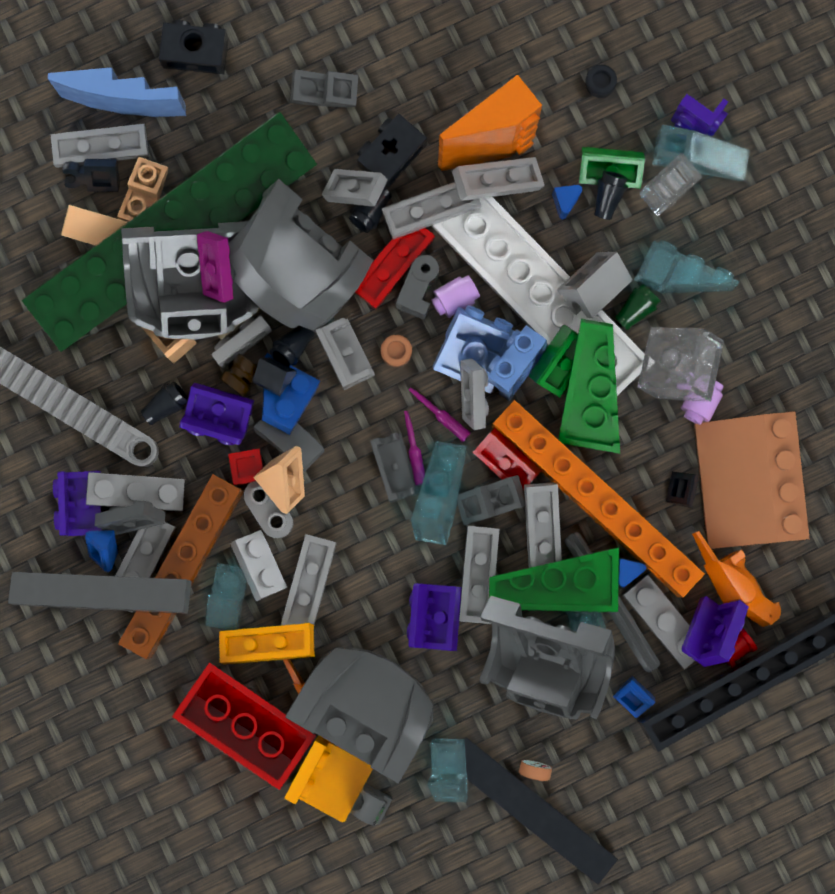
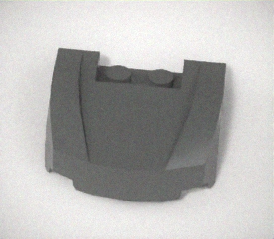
[228,179,373,332]
[121,221,258,340]
[480,596,615,720]
[286,647,434,784]

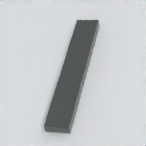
[8,572,192,614]

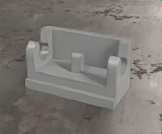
[557,252,633,318]
[315,318,375,390]

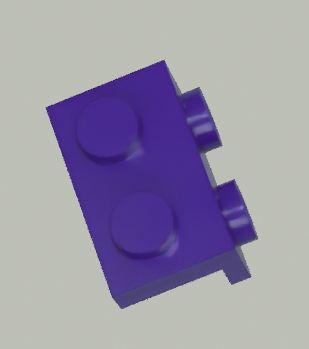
[671,94,729,142]
[179,383,255,445]
[53,471,103,537]
[407,583,462,651]
[681,596,749,667]

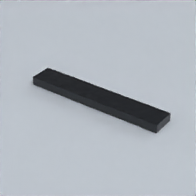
[447,737,618,885]

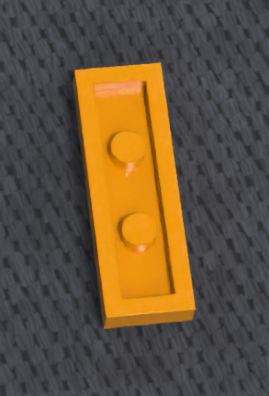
[219,623,315,665]

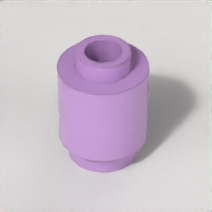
[431,275,480,318]
[681,375,724,425]

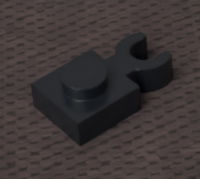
[62,159,120,192]

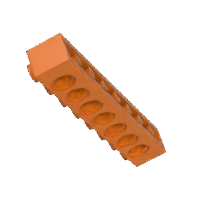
[492,400,705,598]

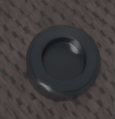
[585,64,617,98]

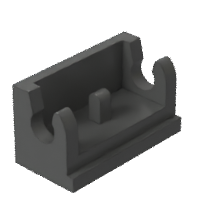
[370,433,420,503]

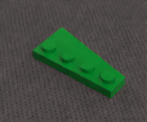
[558,319,620,454]
[489,548,619,612]

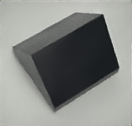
[253,357,297,397]
[665,471,699,509]

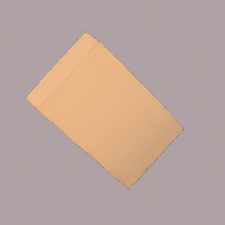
[117,157,168,221]
[61,205,128,245]

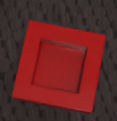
[228,448,264,486]

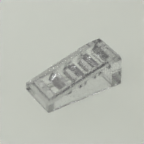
[640,153,702,216]

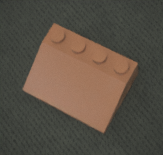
[694,412,810,549]

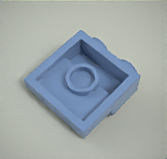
[433,305,514,394]
[487,325,547,401]

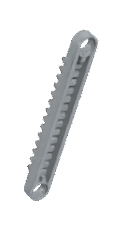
[0,347,159,467]

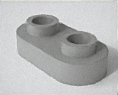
[244,482,294,539]

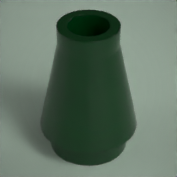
[614,284,661,331]

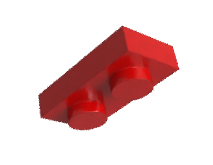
[472,428,542,491]

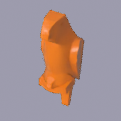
[692,531,781,627]

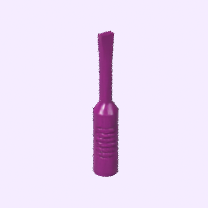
[409,387,471,442]
[404,411,427,486]

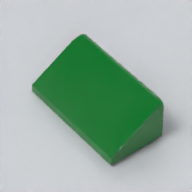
[579,147,645,189]
[529,324,578,398]

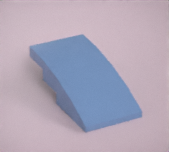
[48,67,186,117]

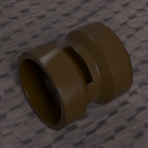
[219,353,257,397]

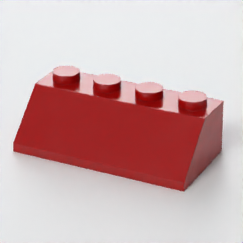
[172,662,316,791]

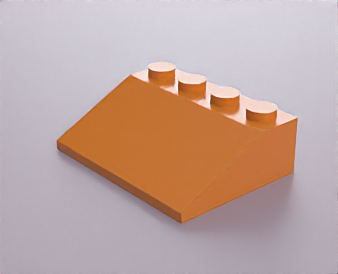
[438,75,542,170]

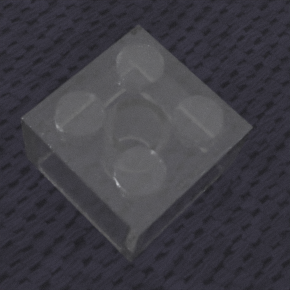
[637,327,724,402]

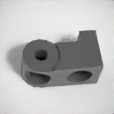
[396,255,439,320]
[350,783,393,826]

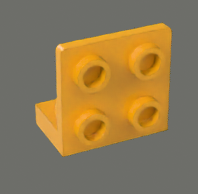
[284,735,373,822]

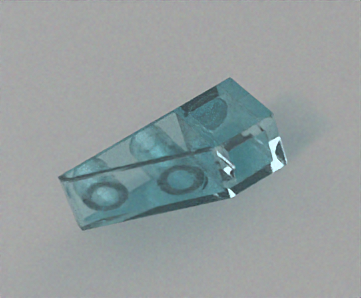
[652,125,750,181]
[634,240,740,293]
[411,441,467,545]

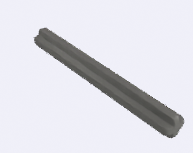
[564,532,660,672]

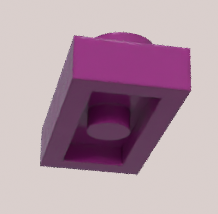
[197,231,233,303]

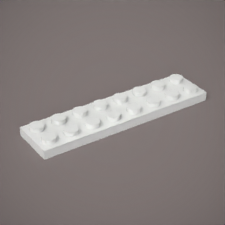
[432,197,652,396]

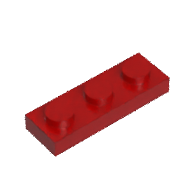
[355,228,435,310]

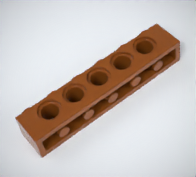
[118,474,244,659]

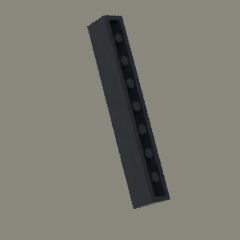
[638,609,835,752]

